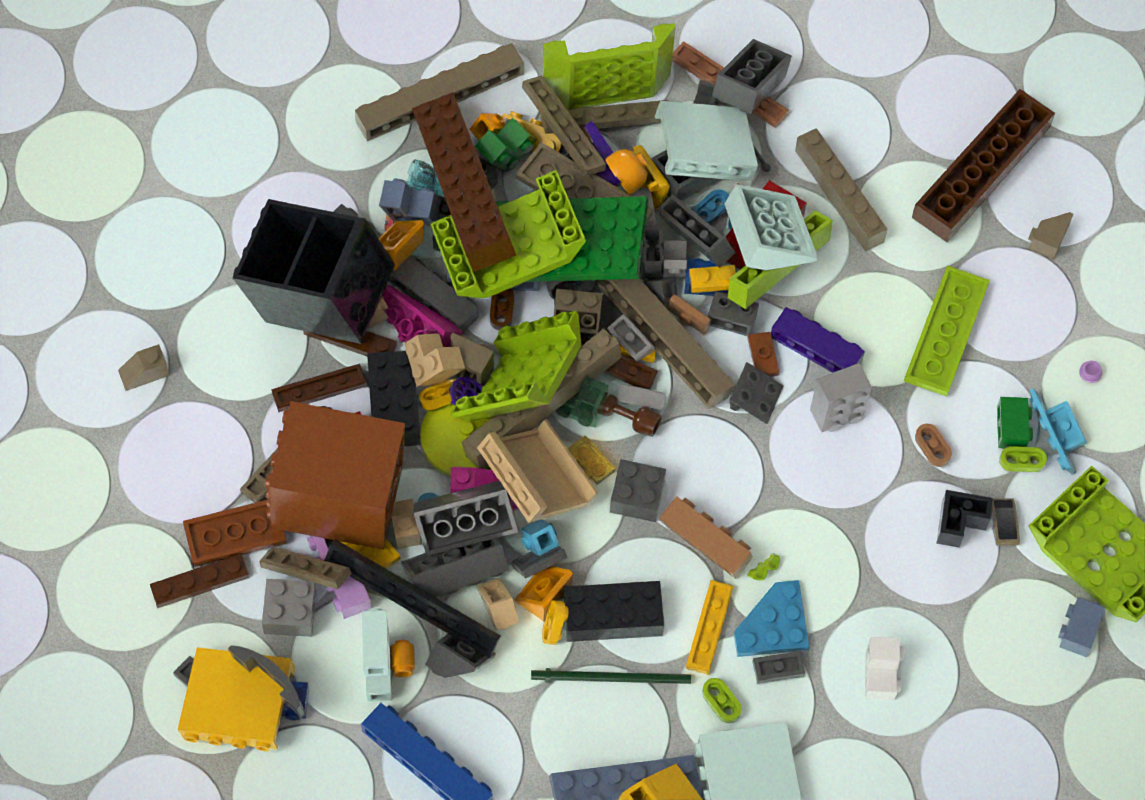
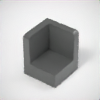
[693,80,719,106]
[643,276,678,303]

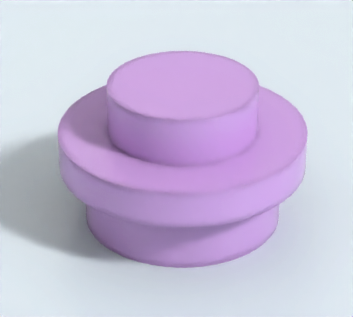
[1079,360,1103,383]

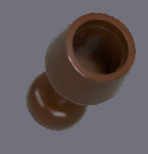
[601,394,662,437]

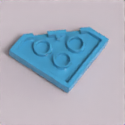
[734,580,809,657]

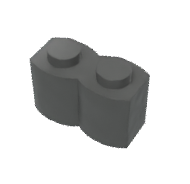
[641,225,664,278]

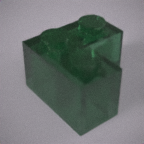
[555,376,609,428]

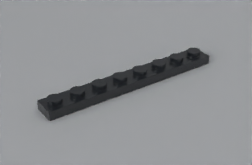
[324,539,501,658]

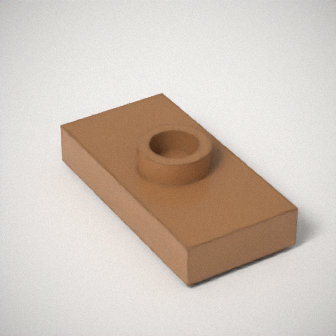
[668,294,711,335]

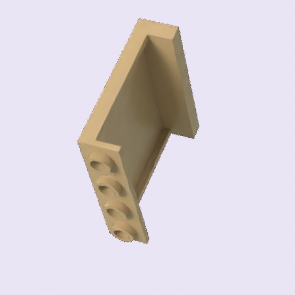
[477,419,598,523]

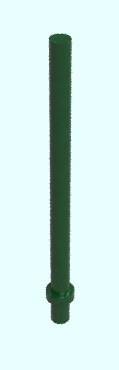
[531,668,691,684]

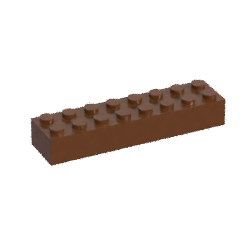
[912,89,1055,243]

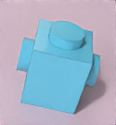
[520,519,560,556]

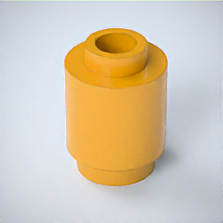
[390,640,415,678]

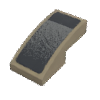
[991,498,1020,545]

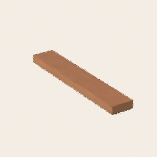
[672,41,789,128]

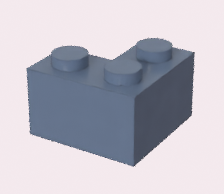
[379,178,441,225]

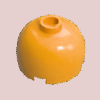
[605,149,648,195]

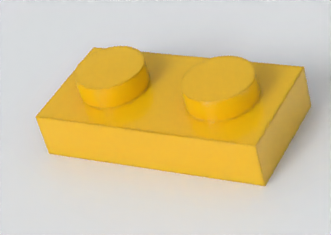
[689,265,736,293]

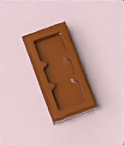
[747,332,779,377]

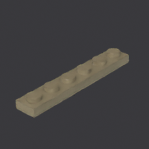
[522,75,606,177]
[540,100,668,134]

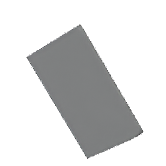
[607,314,655,362]
[617,384,666,410]

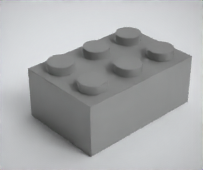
[810,363,872,433]

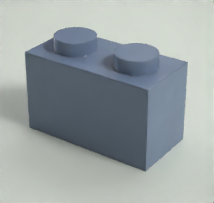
[1058,597,1105,658]

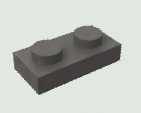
[752,651,805,684]

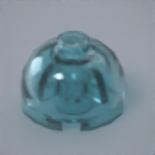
[406,159,440,194]

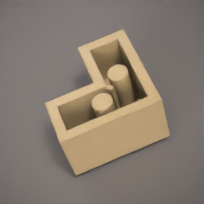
[404,334,465,387]

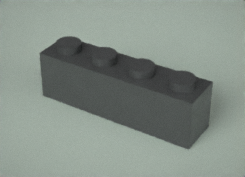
[657,194,736,268]

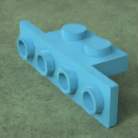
[1029,388,1088,475]

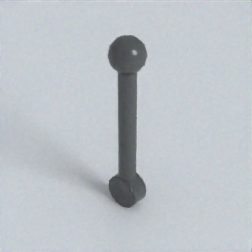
[751,137,771,172]

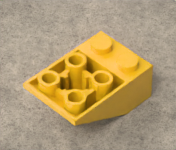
[618,764,703,800]

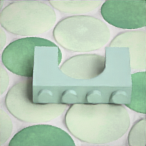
[362,608,392,702]

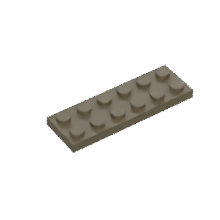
[516,142,653,222]

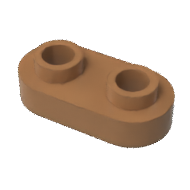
[915,423,952,467]

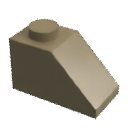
[1028,212,1074,260]
[118,344,170,391]

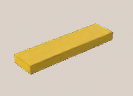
[685,580,734,675]

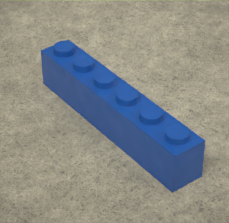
[361,702,493,800]

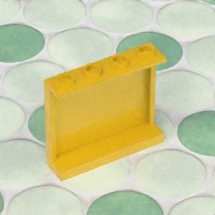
[177,647,296,752]

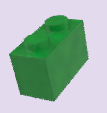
[997,397,1033,449]

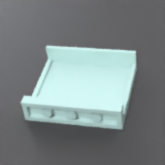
[655,101,758,181]
[694,722,802,800]

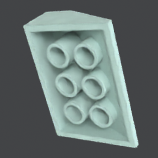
[724,184,818,270]

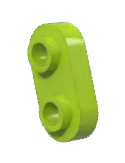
[999,446,1047,472]
[702,678,742,723]

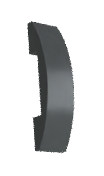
[228,645,305,718]

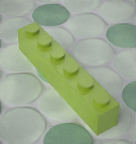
[728,210,833,309]

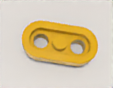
[419,379,463,410]
[542,600,568,645]

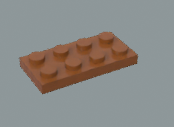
[183,500,287,567]

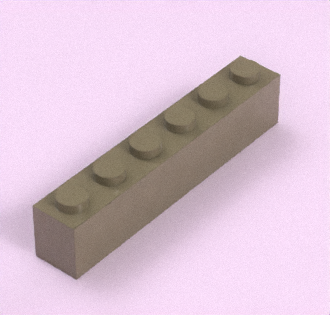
[795,128,888,252]

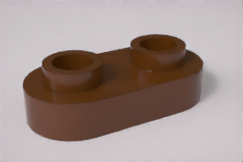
[490,288,514,330]

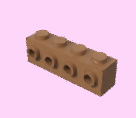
[659,496,753,579]

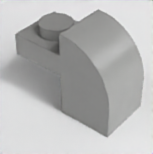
[663,240,687,277]

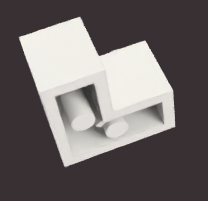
[864,636,904,701]

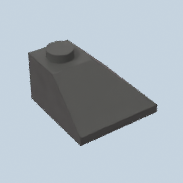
[425,634,496,678]

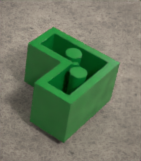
[475,118,537,172]

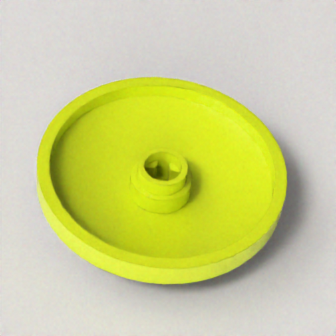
[420,404,494,477]

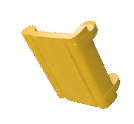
[633,145,670,210]

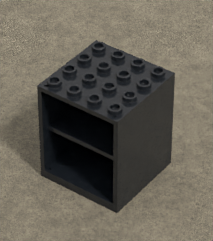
[232,199,395,344]

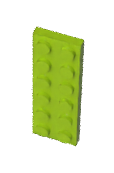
[903,265,990,397]

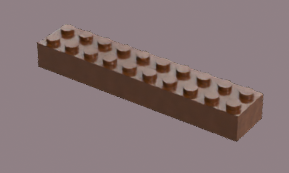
[412,92,516,272]

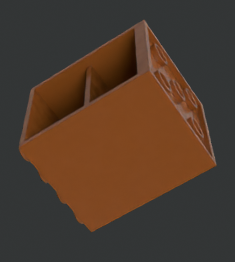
[265,401,405,550]

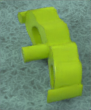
[747,553,780,581]

